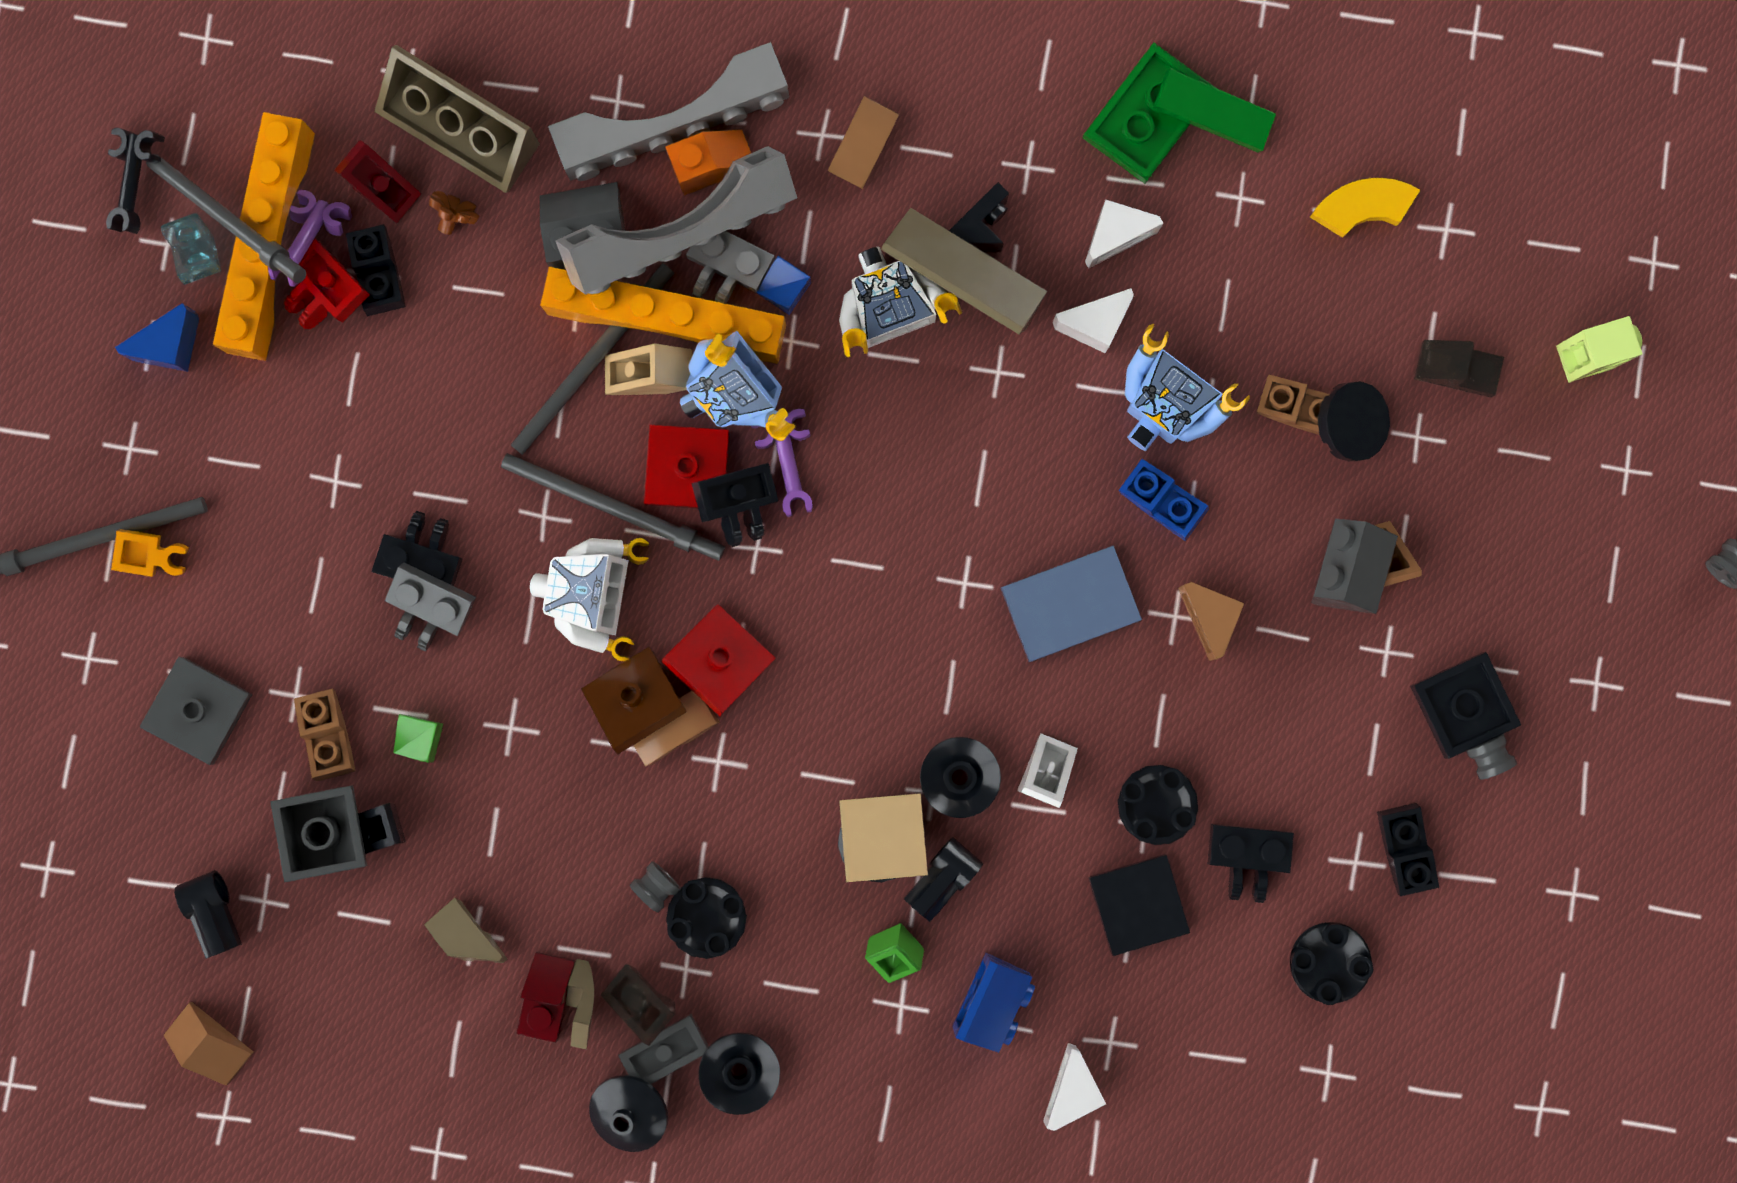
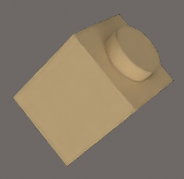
[605,344,692,395]

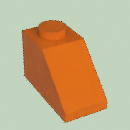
[665,130,751,195]

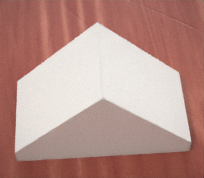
[1085,200,1163,268]
[1052,288,1134,353]
[1017,734,1078,808]
[1043,1043,1106,1131]

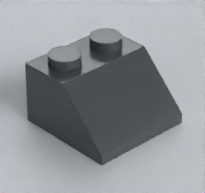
[540,182,626,270]
[1311,519,1398,614]
[270,785,367,883]

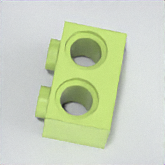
[1556,316,1643,383]

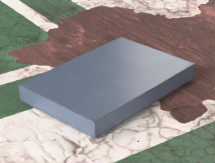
[1001,546,1142,662]

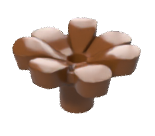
[429,191,480,235]

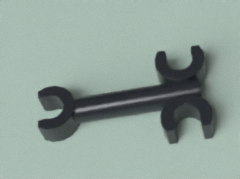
[106,128,165,234]

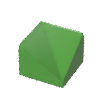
[394,714,443,763]
[865,923,924,983]

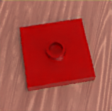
[644,425,730,508]
[661,604,776,716]

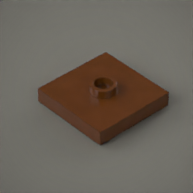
[581,647,687,754]

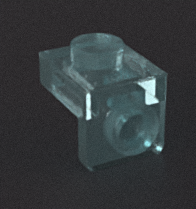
[161,213,221,285]

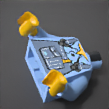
[1125,324,1250,451]
[680,331,796,441]

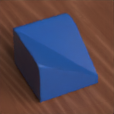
[757,256,811,315]

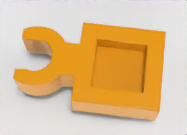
[111,529,189,577]

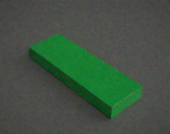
[1153,69,1276,153]

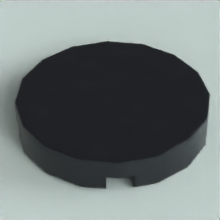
[1318,381,1390,462]

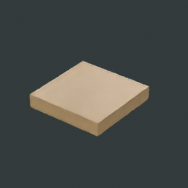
[839,794,928,882]

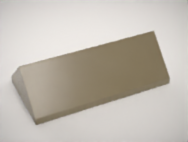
[375,45,540,193]
[881,208,1047,334]

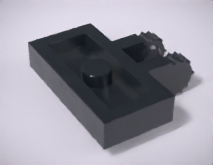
[691,463,779,547]
[371,511,463,586]
[1207,824,1294,903]

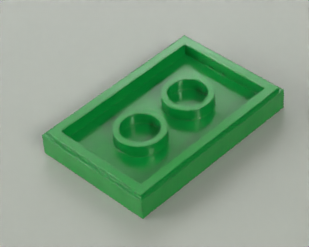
[1083,42,1216,184]

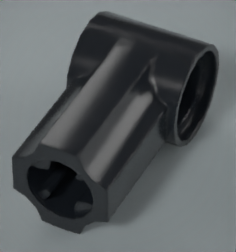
[904,837,983,922]
[174,870,242,959]

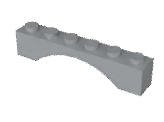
[548,42,789,181]
[555,146,797,294]

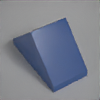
[115,303,200,372]

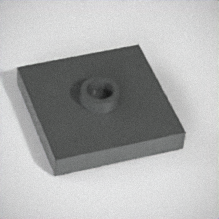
[140,656,253,765]

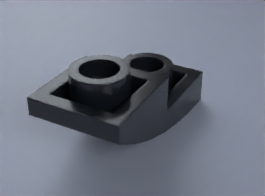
[346,224,406,317]
[1377,803,1439,897]

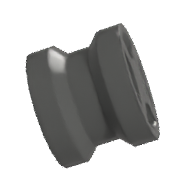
[1705,538,1737,589]
[1466,734,1518,780]
[630,861,681,913]

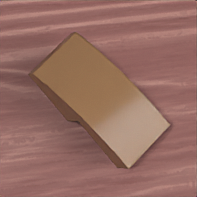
[827,96,899,189]
[1257,374,1330,435]
[294,688,356,781]
[633,691,720,767]

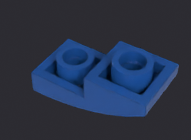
[1119,459,1209,541]

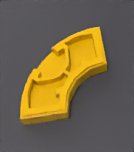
[1310,178,1420,238]

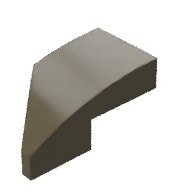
[424,898,508,963]
[566,959,594,1049]

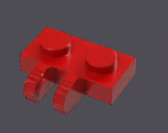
[283,239,370,330]

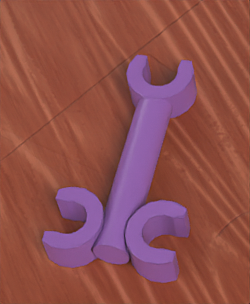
[268,190,352,287]
[751,409,813,517]

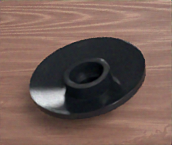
[920,737,1001,818]
[698,1032,780,1115]
[589,1075,668,1152]

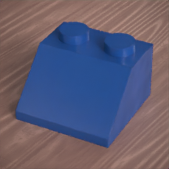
[952,952,1035,1053]

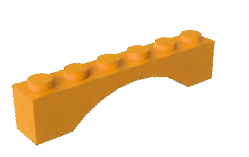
[213,112,315,361]
[540,267,786,364]

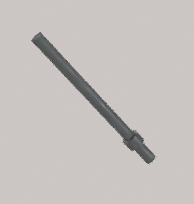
[146,154,307,283]
[511,263,674,455]
[501,453,725,561]
[0,497,208,577]

